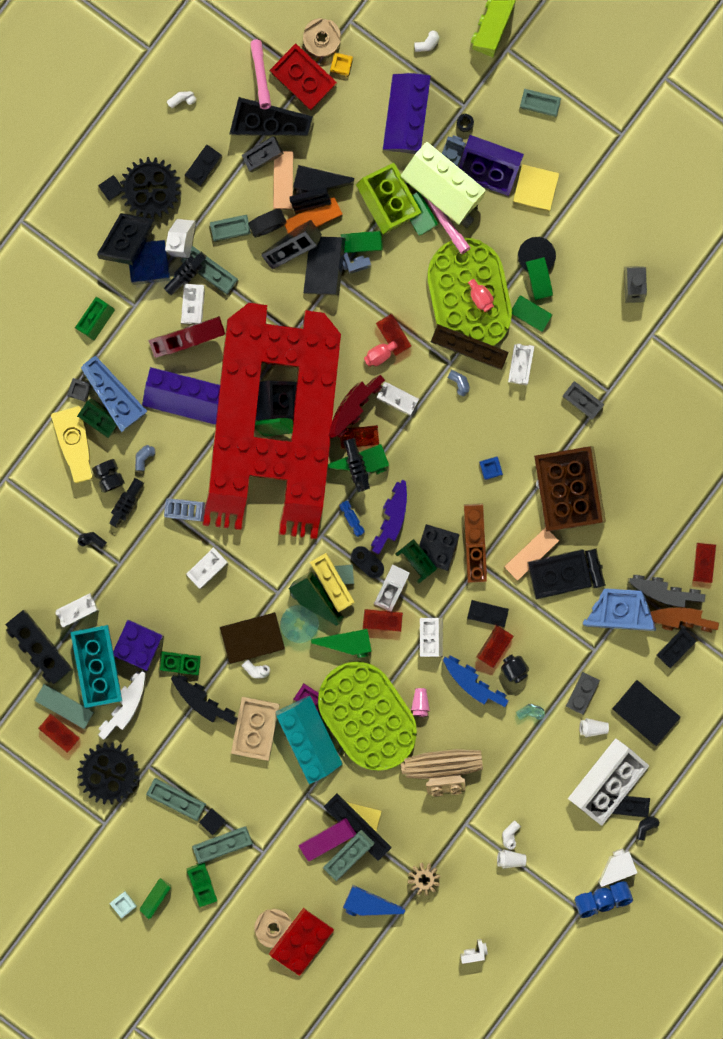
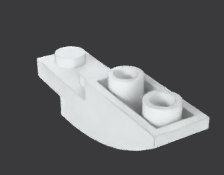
[98,670,147,740]

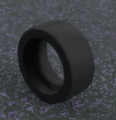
[248,208,287,238]

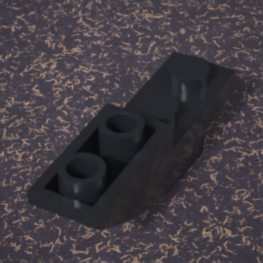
[171,674,238,725]

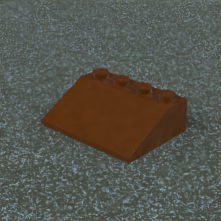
[534,446,606,532]

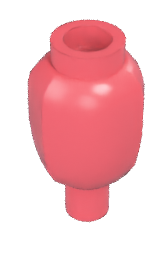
[468,279,494,313]
[364,341,397,367]

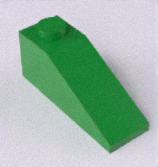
[328,444,389,475]
[311,629,372,658]

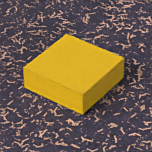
[330,52,353,76]

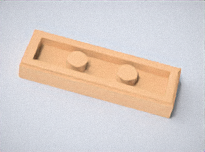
[273,151,293,209]
[504,527,559,581]

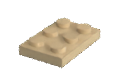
[231,697,280,761]

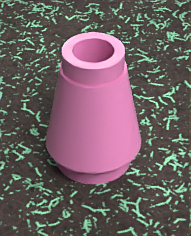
[411,688,430,717]

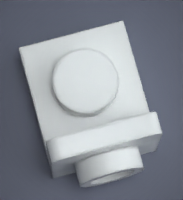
[460,939,488,964]

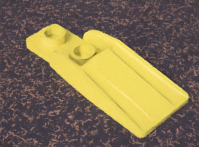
[51,406,93,483]

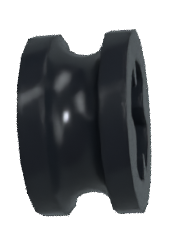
[457,114,474,132]

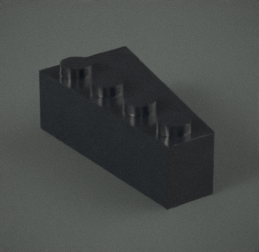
[229,97,314,136]

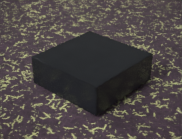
[98,175,123,202]
[199,808,226,835]

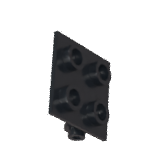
[419,524,460,571]

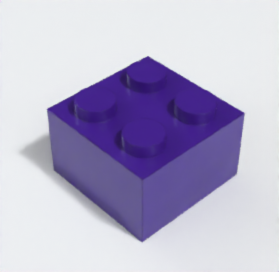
[113,620,164,671]

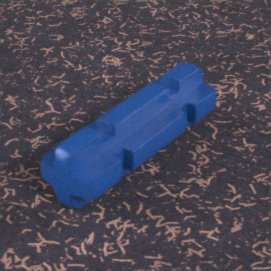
[339,501,365,537]

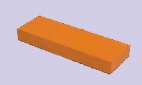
[284,197,343,233]

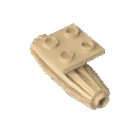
[401,749,483,797]

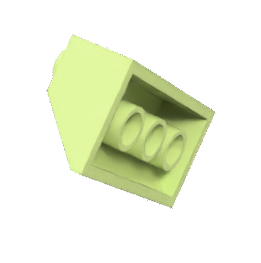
[400,142,486,225]

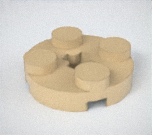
[303,18,341,58]
[254,908,292,948]

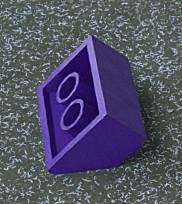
[459,135,524,196]

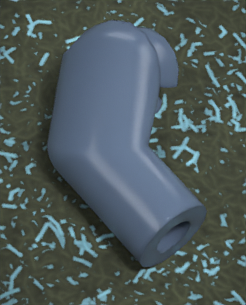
[447,369,470,396]
[135,445,156,471]

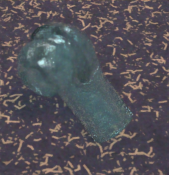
[515,704,545,720]

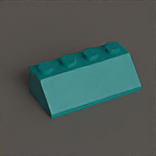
[70,625,123,708]
[275,695,343,784]

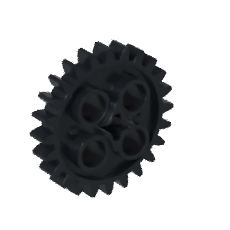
[119,157,182,219]
[77,742,140,805]

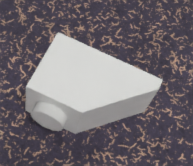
[165,219,196,258]
[374,564,410,612]
[598,848,637,887]

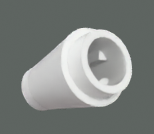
[579,718,609,737]
[497,849,526,869]

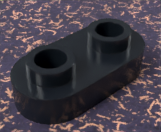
[351,546,384,578]

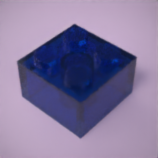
[129,240,171,285]

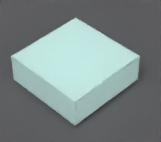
[110,891,137,918]

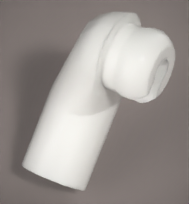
[242,660,270,678]
[502,820,521,850]

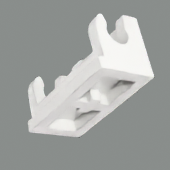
[181,284,205,324]
[508,344,534,385]
[377,382,419,416]
[186,547,228,589]
[56,593,99,628]
[420,618,443,657]

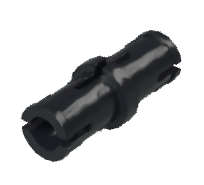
[585,548,606,588]

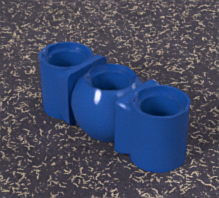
[574,881,633,918]

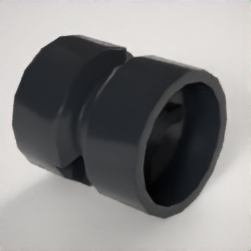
[92,459,125,493]

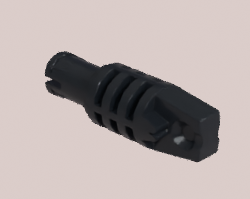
[164,251,207,296]
[343,438,370,492]
[109,478,144,528]

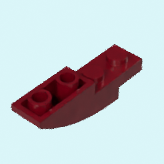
[148,316,226,358]
[329,374,385,438]

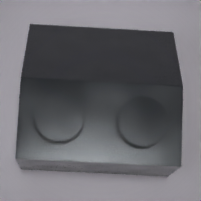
[255,380,297,421]

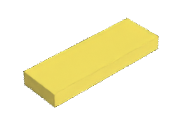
[310,553,355,612]

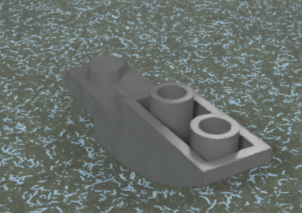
[628,575,706,608]

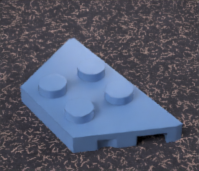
[583,589,656,631]

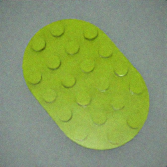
[427,238,512,346]
[318,662,417,771]

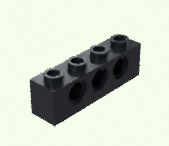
[5,610,73,684]

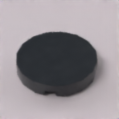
[518,237,556,273]

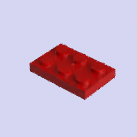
[269,43,337,111]
[269,907,334,976]

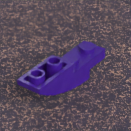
[371,479,407,554]

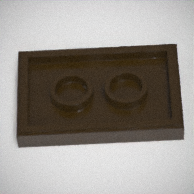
[220,612,285,664]

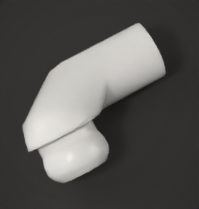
[414,31,440,52]
[167,91,197,109]

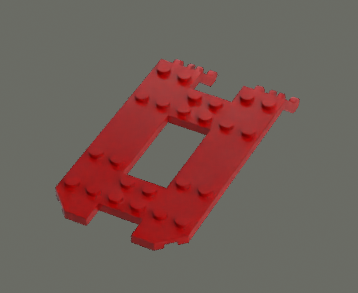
[203,303,341,539]

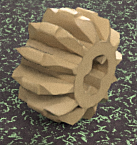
[408,863,440,896]

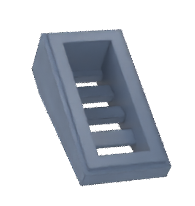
[164,498,205,522]

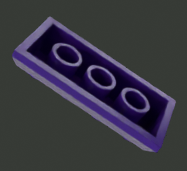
[383,73,431,154]
[142,367,220,425]

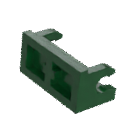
[77,398,118,438]
[395,539,437,584]

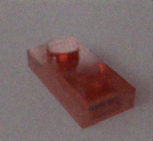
[376,314,412,357]
[340,425,379,449]
[693,543,716,583]
[363,609,403,632]
[476,625,514,668]
[38,714,80,753]

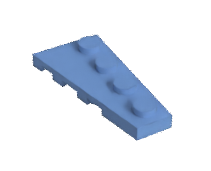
[81,355,147,432]

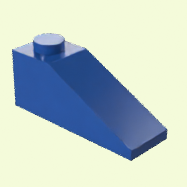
[343,885,405,917]

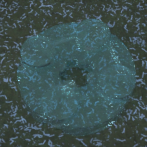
[280,605,319,643]

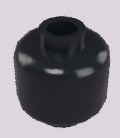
[501,654,529,684]

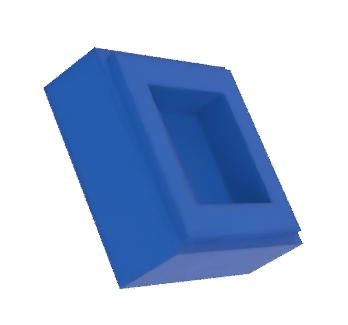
[479,456,503,480]

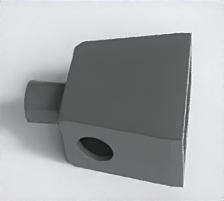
[624,266,647,303]

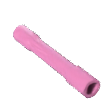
[250,39,271,109]
[421,194,471,254]

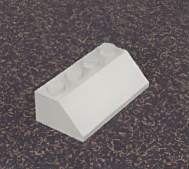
[568,738,649,826]

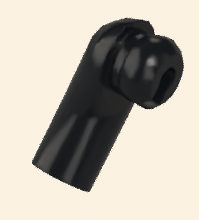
[77,532,107,550]
[636,816,660,841]

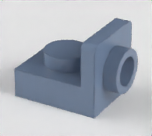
[442,135,466,166]
[343,253,371,274]

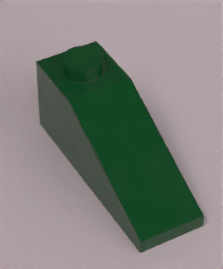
[289,571,344,626]

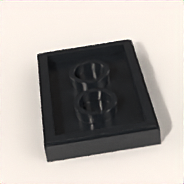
[97,213,156,265]
[303,237,346,295]
[527,549,592,599]
[612,680,681,746]

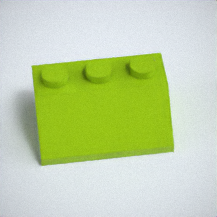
[470,0,516,58]
[356,163,421,234]

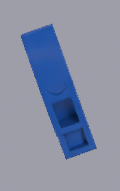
[443,655,509,707]

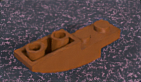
[464,503,487,583]
[650,608,719,633]

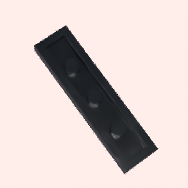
[323,793,392,861]

